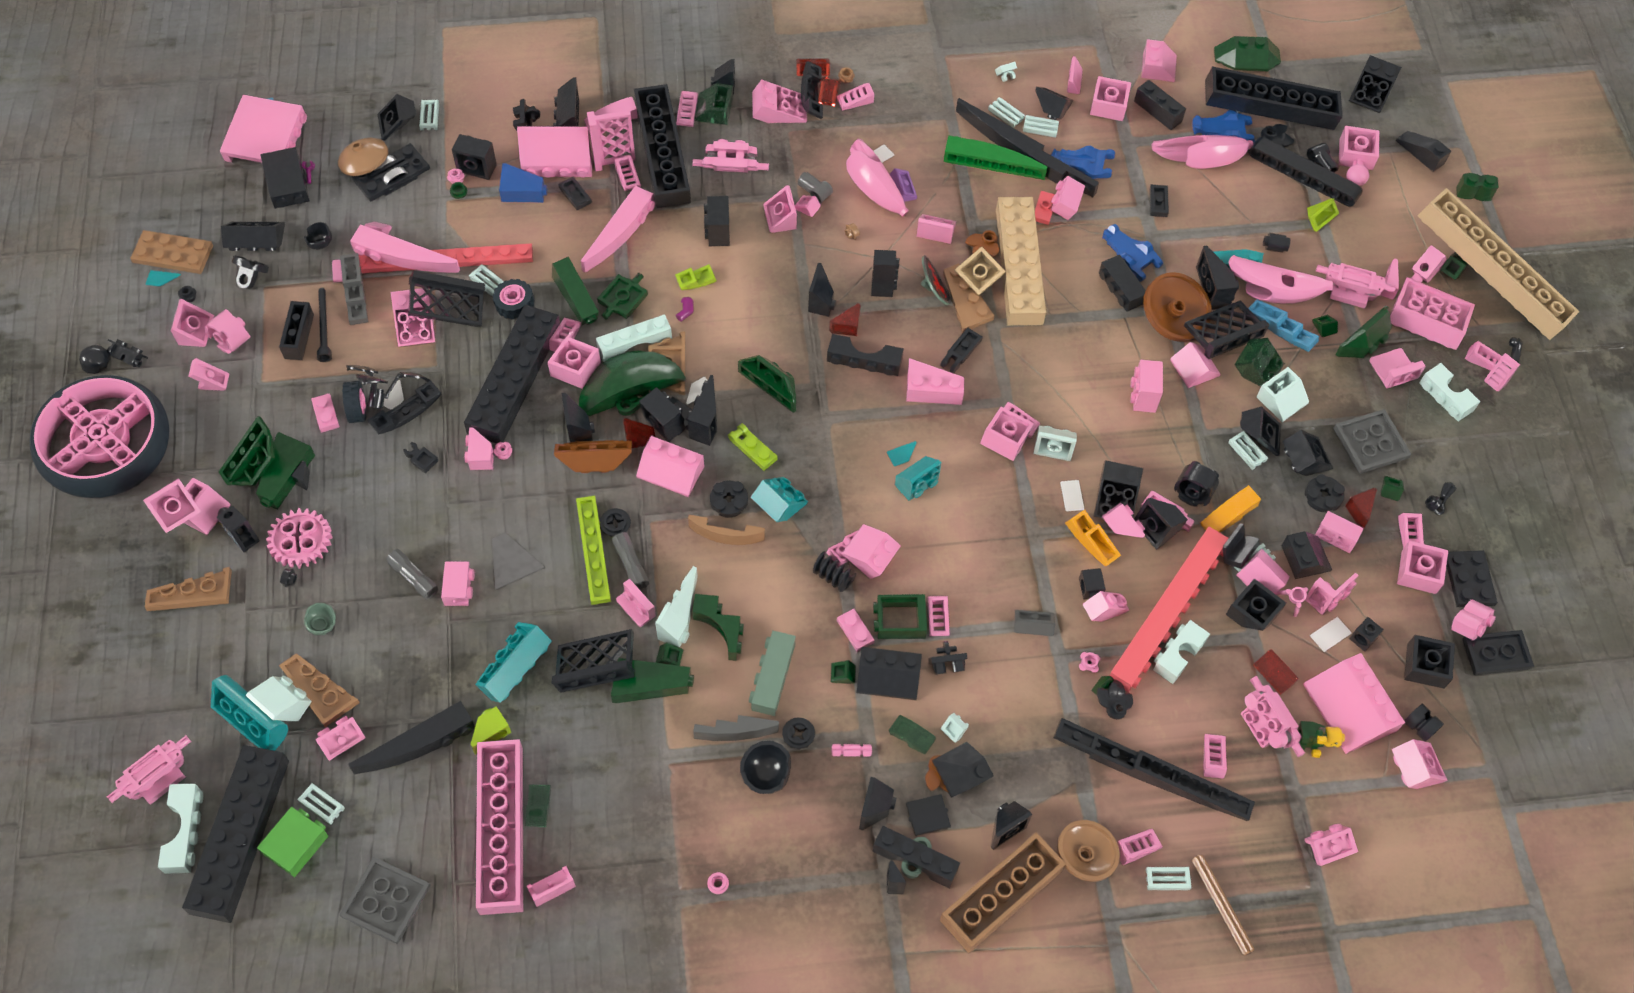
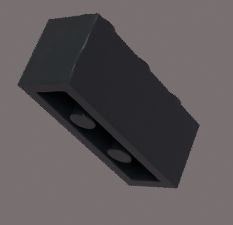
[1134,80,1186,130]
[871,250,900,297]
[1099,254,1146,312]
[279,301,314,360]

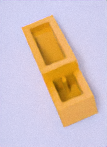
[1200,485,1261,533]
[1065,509,1121,567]

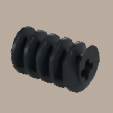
[813,551,856,592]

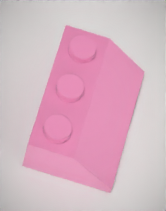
[636,436,704,497]

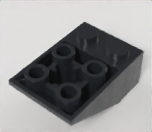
[1349,55,1402,113]
[686,375,717,446]
[1094,460,1144,518]

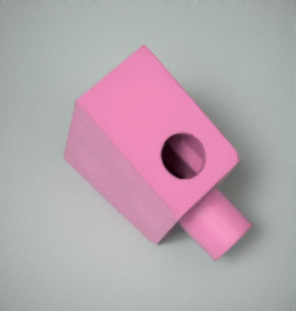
[1411,245,1447,283]

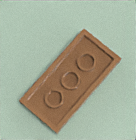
[130,230,213,274]

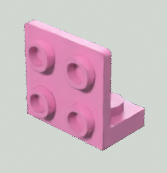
[1369,348,1426,389]
[1305,573,1359,615]

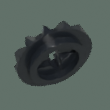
[600,508,631,537]
[782,717,815,750]

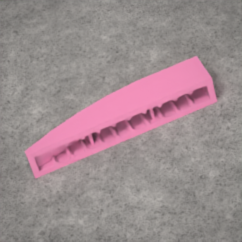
[581,186,655,273]
[350,224,460,273]

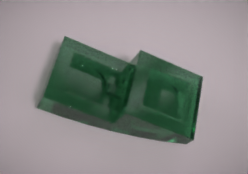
[889,715,936,754]
[525,784,551,827]

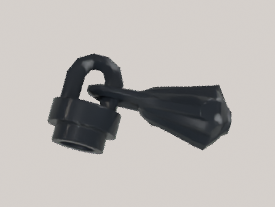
[1425,482,1457,515]

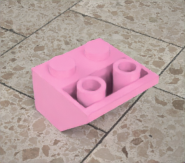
[183,478,231,535]

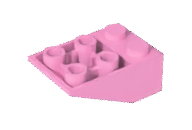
[752,80,807,123]
[391,288,435,347]

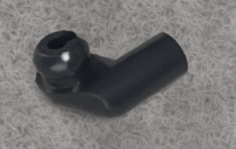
[1509,337,1522,363]

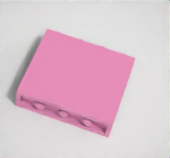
[220,95,307,163]

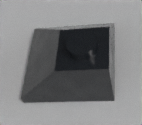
[1035,86,1073,120]
[377,94,416,141]
[808,263,836,317]
[561,392,595,442]
[1240,406,1281,456]
[1134,498,1188,550]
[932,742,994,798]
[859,777,897,830]
[991,801,1032,850]

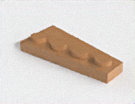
[943,263,994,333]
[145,567,232,611]
[279,653,360,727]

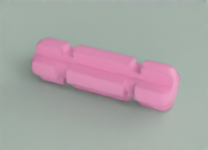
[832,744,872,756]

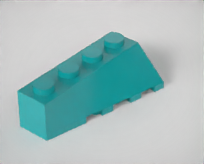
[475,622,552,703]

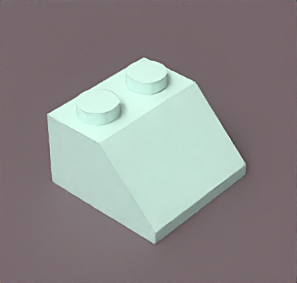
[1033,425,1077,461]
[246,676,312,721]

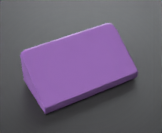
[889,168,917,202]

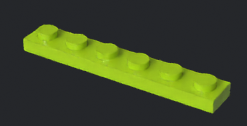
[576,496,611,605]

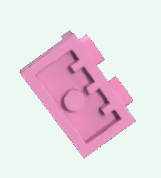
[616,579,656,627]
[315,716,366,761]
[1305,824,1358,866]

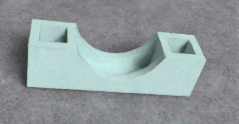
[596,314,672,362]
[158,784,203,874]

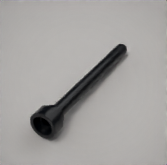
[317,287,332,362]

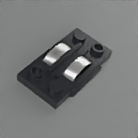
[351,143,430,202]

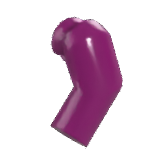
[676,297,694,322]

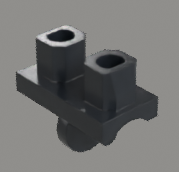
[513,99,540,131]
[928,641,968,675]

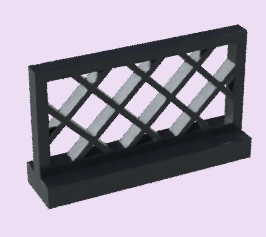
[408,270,485,328]
[1184,300,1270,359]
[551,629,635,693]

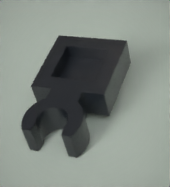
[403,442,439,474]

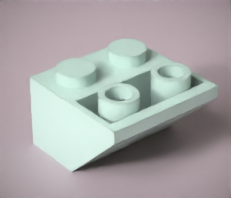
[1257,367,1309,422]

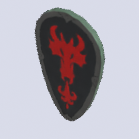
[921,255,951,305]

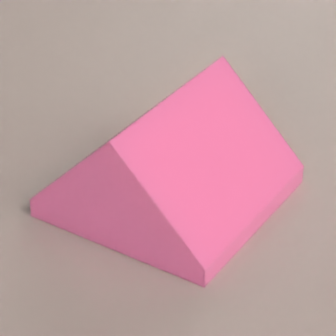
[763,185,797,233]
[916,214,956,244]
[171,299,214,347]
[1170,342,1221,388]
[143,478,201,533]
[1236,549,1290,594]

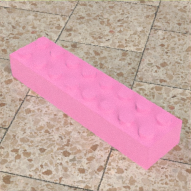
[476,739,523,915]

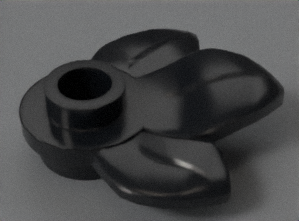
[1261,124,1294,147]
[1097,680,1133,720]

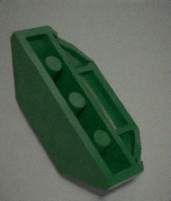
[1214,36,1281,71]
[1335,305,1392,358]
[738,355,796,413]
[219,416,275,486]

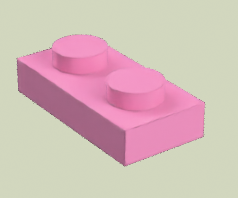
[311,393,340,433]
[837,609,874,652]

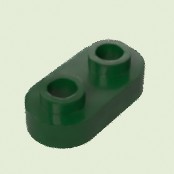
[616,390,649,416]

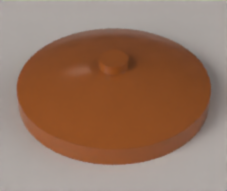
[1143,272,1212,342]

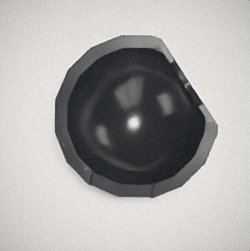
[740,741,791,794]

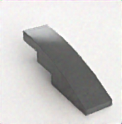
[340,253,369,325]
[693,715,779,741]

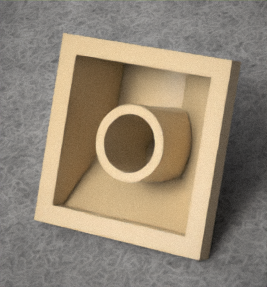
[955,247,1006,296]

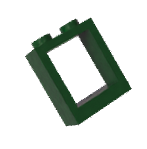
[873,594,927,639]

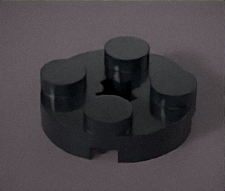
[1305,474,1345,513]
[710,480,748,518]

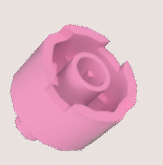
[205,309,250,354]

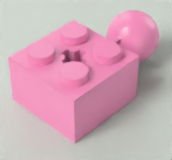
[1339,126,1379,186]

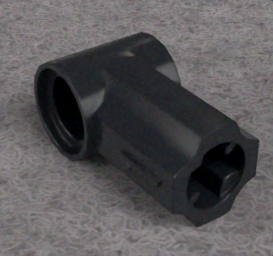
[1307,143,1339,173]

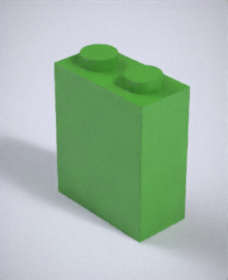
[257,807,328,878]

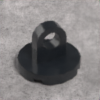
[232,255,269,289]

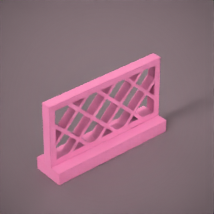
[587,110,635,171]

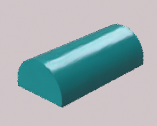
[211,675,288,751]

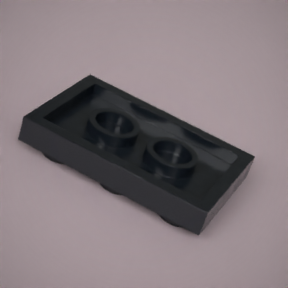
[1446,550,1498,607]
[1462,630,1534,675]

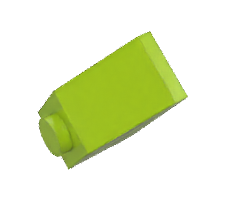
[471,706,511,755]

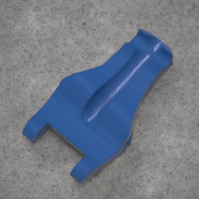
[1192,110,1255,143]
[1051,145,1115,179]
[1102,224,1163,282]

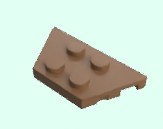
[648,332,686,395]

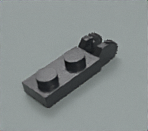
[940,328,983,374]

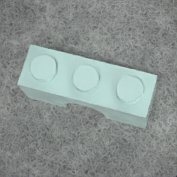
[1419,363,1480,422]
[1153,620,1210,684]

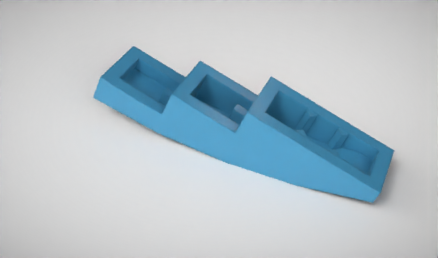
[1248,299,1319,352]

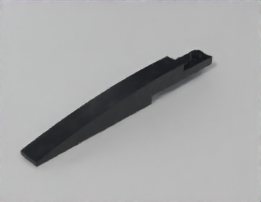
[956,98,1099,198]
[1053,718,1255,821]

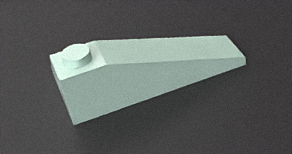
[655,566,697,648]

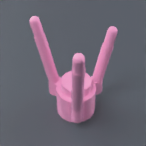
[1276,587,1308,617]

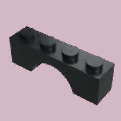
[827,334,904,376]
[872,826,960,889]

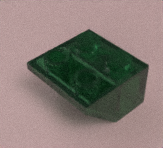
[694,84,733,125]
[1234,338,1285,387]

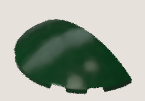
[579,351,686,416]

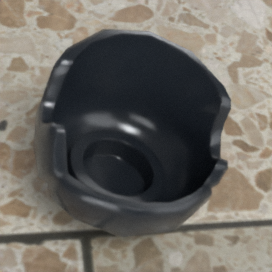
[304,222,332,250]
[79,345,110,374]

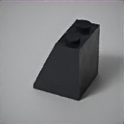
[260,147,310,209]

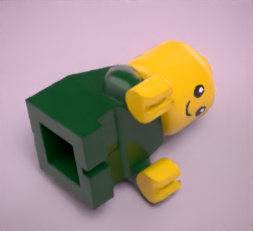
[1297,721,1345,758]

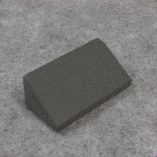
[1014,610,1055,636]

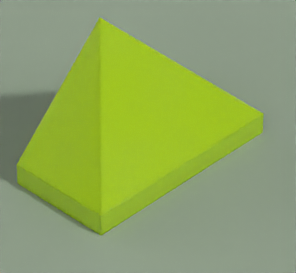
[1307,199,1339,232]

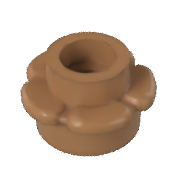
[838,67,855,83]
[844,223,860,240]

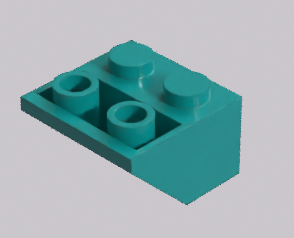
[895,456,942,501]
[751,477,808,522]

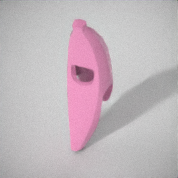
[1152,135,1253,169]
[846,138,909,217]
[1229,255,1333,304]

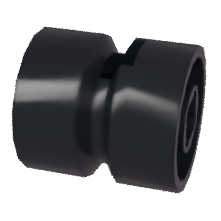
[1404,703,1444,742]

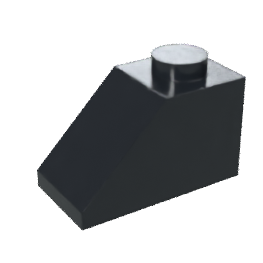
[711,59,735,95]

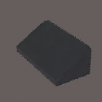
[887,861,906,895]

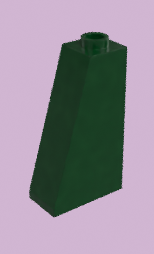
[551,256,599,325]
[256,432,315,510]
[611,658,694,703]

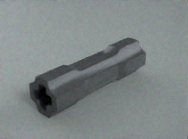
[612,532,649,590]
[386,549,438,600]

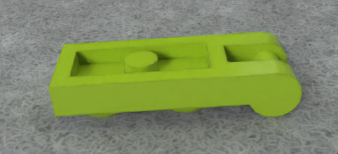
[727,423,777,471]

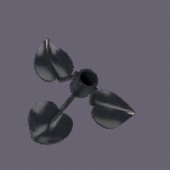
[346,365,430,409]

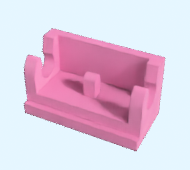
[1315,511,1363,553]
[527,866,576,907]

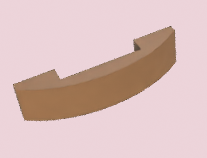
[688,515,765,545]

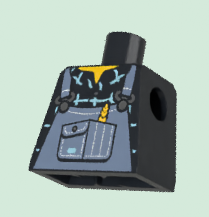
[217,506,260,552]

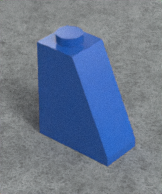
[499,163,547,203]

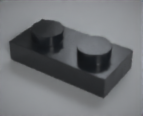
[1149,184,1169,217]

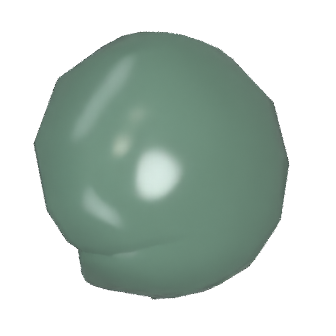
[304,603,336,635]

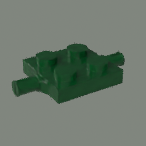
[597,272,648,320]

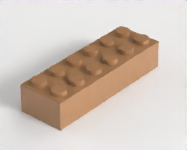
[940,832,1066,954]

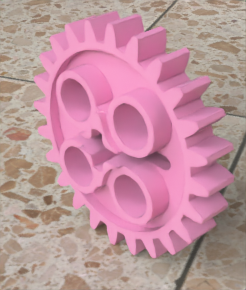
[266,508,333,569]

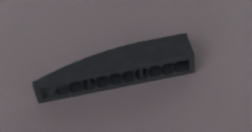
[348,701,475,775]

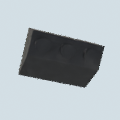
[553,77,580,127]
[221,221,285,251]
[856,647,922,700]

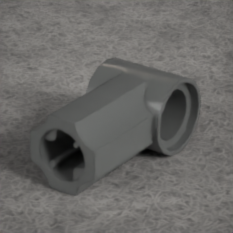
[798,172,833,203]

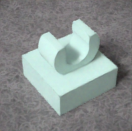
[995,62,1017,82]
[941,713,969,743]

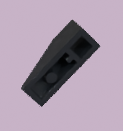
[1396,131,1451,172]

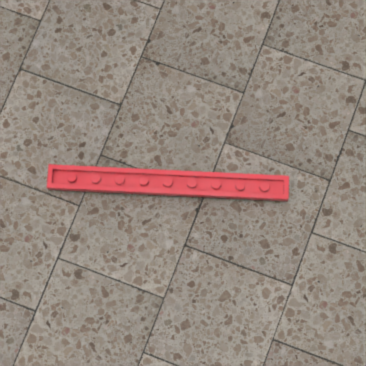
[359,243,533,273]

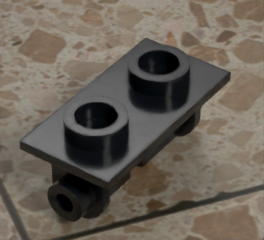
[107,339,148,367]

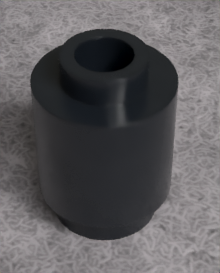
[1263,233,1291,253]

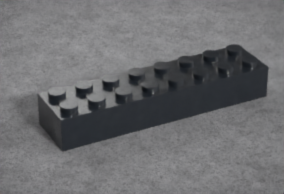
[1205,66,1343,130]
[634,84,691,208]
[464,305,560,444]
[182,745,289,923]

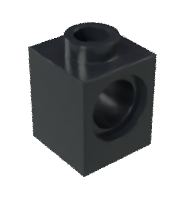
[1079,568,1106,600]
[1349,617,1384,652]

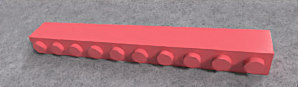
[1109,527,1229,693]

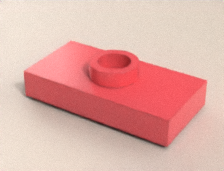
[1035,191,1055,225]

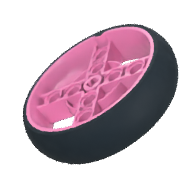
[30,375,170,498]

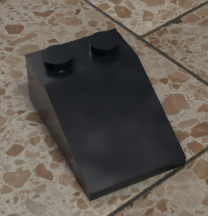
[1196,246,1239,310]

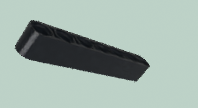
[1249,137,1363,207]

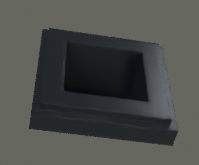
[292,461,310,490]

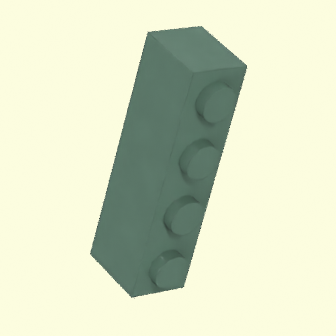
[749,630,796,716]

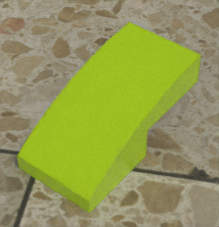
[675,264,717,290]

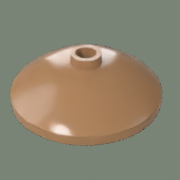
[338,137,388,176]
[1057,820,1120,882]

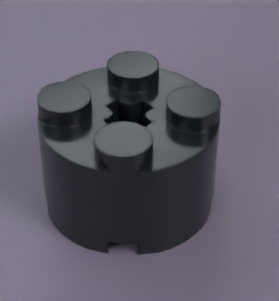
[1174,461,1219,507]

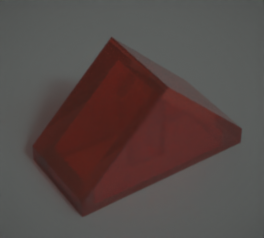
[818,76,841,106]
[829,303,861,337]
[623,418,655,448]
[1345,488,1377,529]

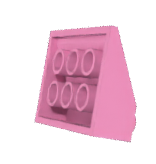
[517,127,593,178]
[1390,277,1475,350]
[1303,653,1405,754]

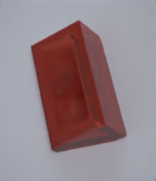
[796,58,830,76]
[1253,649,1298,695]

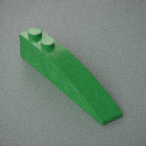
[944,135,1047,180]

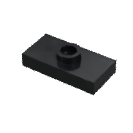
[558,177,592,211]

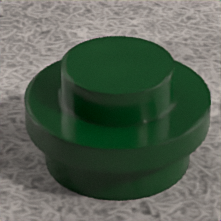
[450,182,468,199]

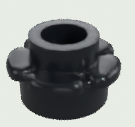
[178,286,196,303]
[280,568,297,587]

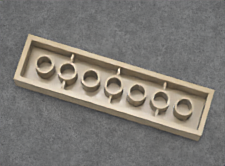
[996,197,1046,326]

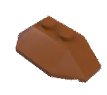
[554,440,632,473]

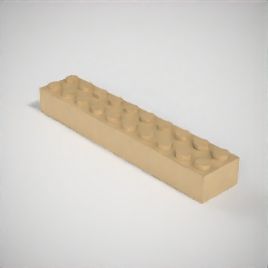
[1418,188,1579,340]

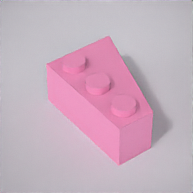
[906,358,964,405]

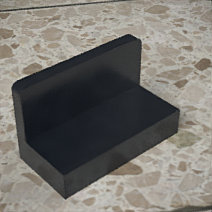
[1223,523,1260,569]

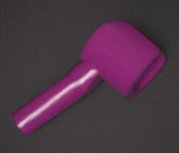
[302,160,315,184]

